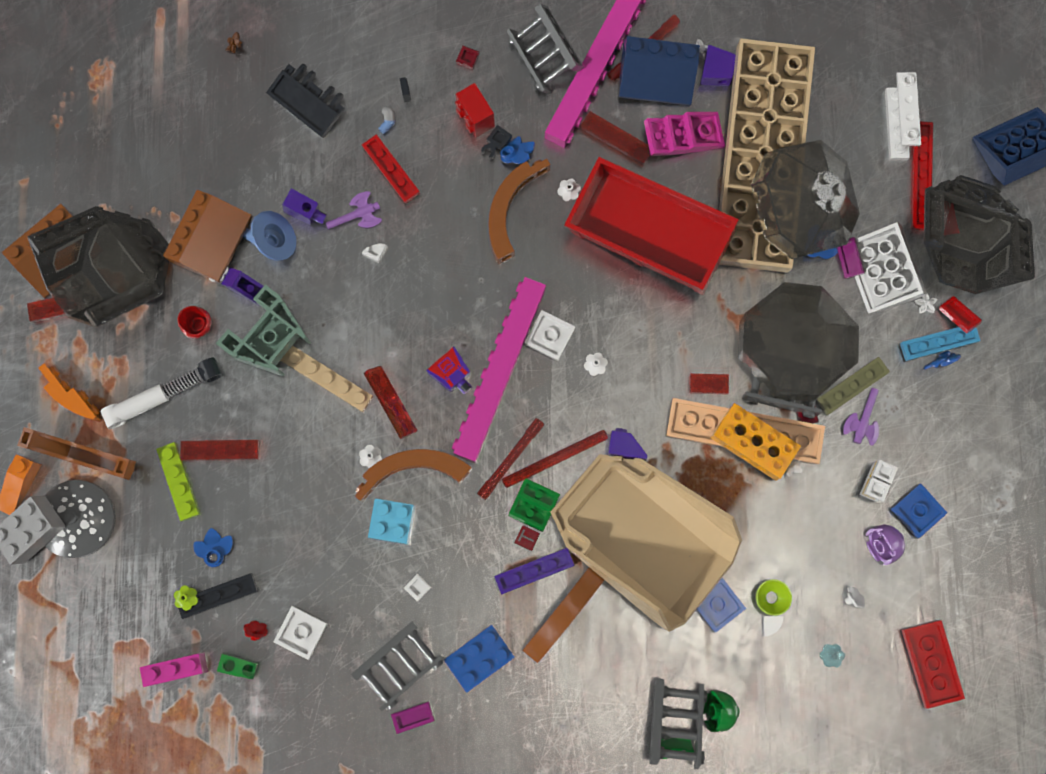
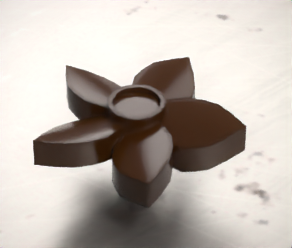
[225,32,242,54]

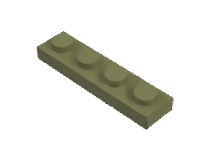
[816,357,890,415]

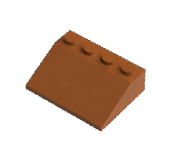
[163,190,253,283]
[1,204,104,299]

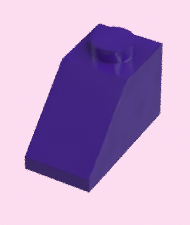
[221,268,264,305]
[607,428,648,461]

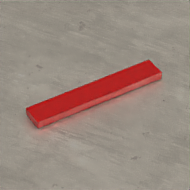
[911,121,933,230]

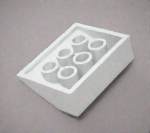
[855,222,927,314]

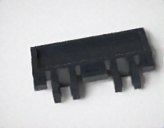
[266,64,345,138]

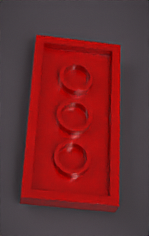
[902,620,965,709]

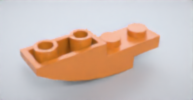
[38,363,102,422]

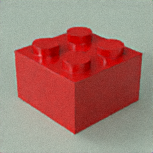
[455,83,495,138]

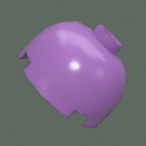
[866,524,905,565]

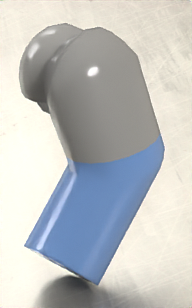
[378,106,396,135]

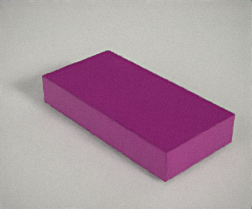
[836,237,865,279]
[391,701,435,734]

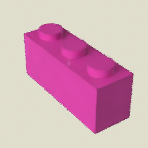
[140,653,208,687]

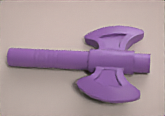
[326,191,382,229]
[843,388,879,446]

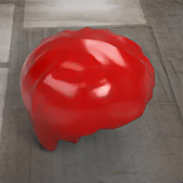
[177,306,212,339]

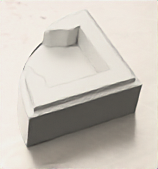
[362,243,388,263]
[762,616,783,636]

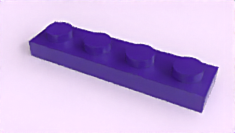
[494,548,574,595]

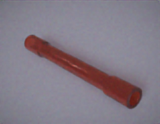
[607,14,680,82]
[477,418,545,501]

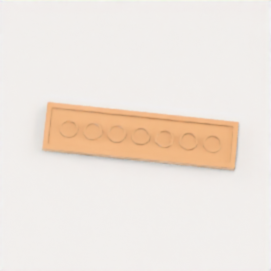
[666,398,825,464]

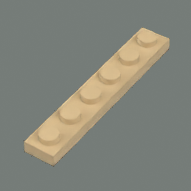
[280,345,373,412]

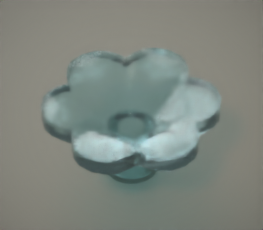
[819,644,845,668]

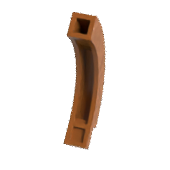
[489,158,551,265]
[17,427,136,480]
[355,449,473,502]
[522,567,604,663]

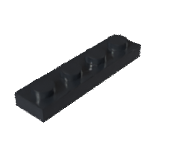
[178,573,259,619]

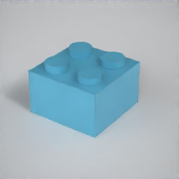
[368,499,416,545]

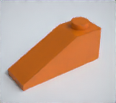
[0,454,42,515]

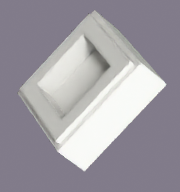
[404,574,432,602]

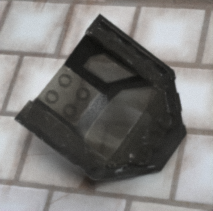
[924,175,1035,294]
[27,206,169,328]

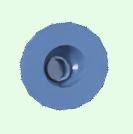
[243,211,296,261]

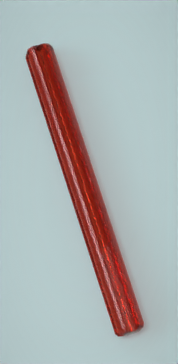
[502,430,608,488]

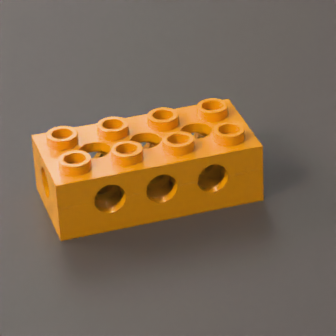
[711,403,801,481]

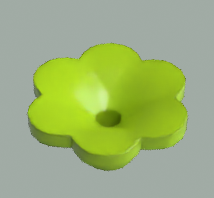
[174,585,198,611]

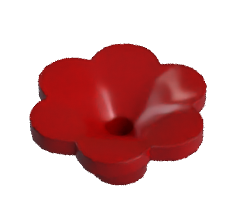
[243,621,268,641]

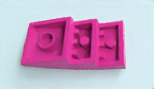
[644,112,725,156]

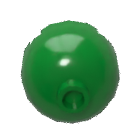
[703,691,740,732]

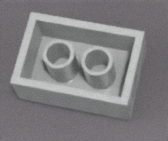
[0,496,66,565]

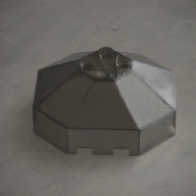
[751,140,860,259]
[738,282,859,402]

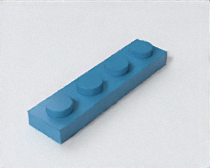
[900,327,981,361]

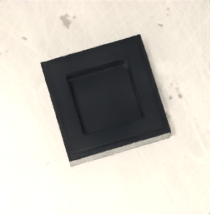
[399,77,411,102]

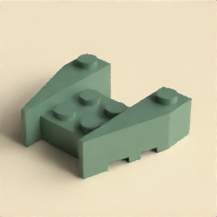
[216,285,311,376]

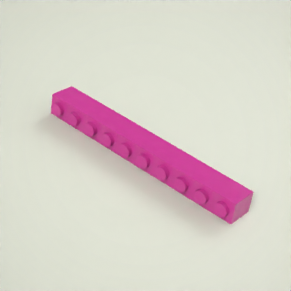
[545,0,647,148]
[452,277,546,463]

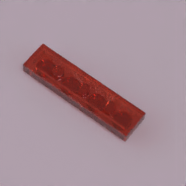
[580,111,650,165]
[363,366,418,439]
[180,440,260,461]

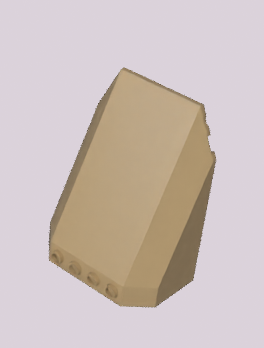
[551,454,742,632]

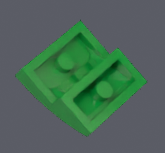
[508,478,560,532]

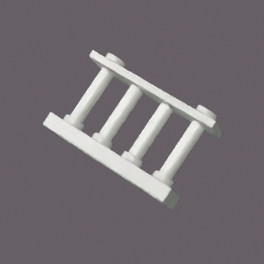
[885,72,921,161]

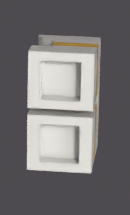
[860,460,898,503]

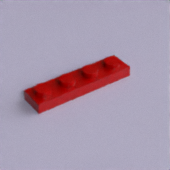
[361,134,420,204]

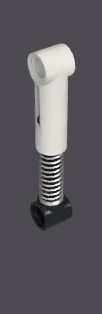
[100,357,223,429]

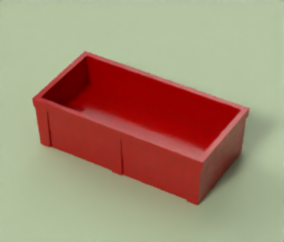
[564,157,739,295]

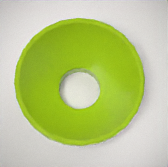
[755,579,792,616]

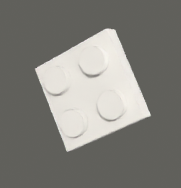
[524,310,575,361]
[273,606,328,660]

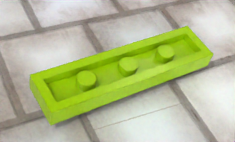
[156,442,201,521]

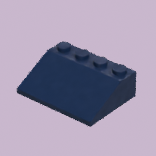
[618,36,700,106]
[973,107,1046,186]

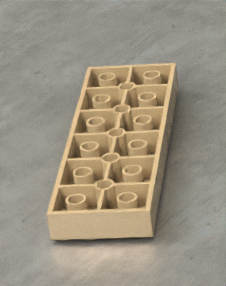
[719,39,815,273]

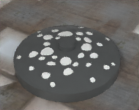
[45,480,116,558]

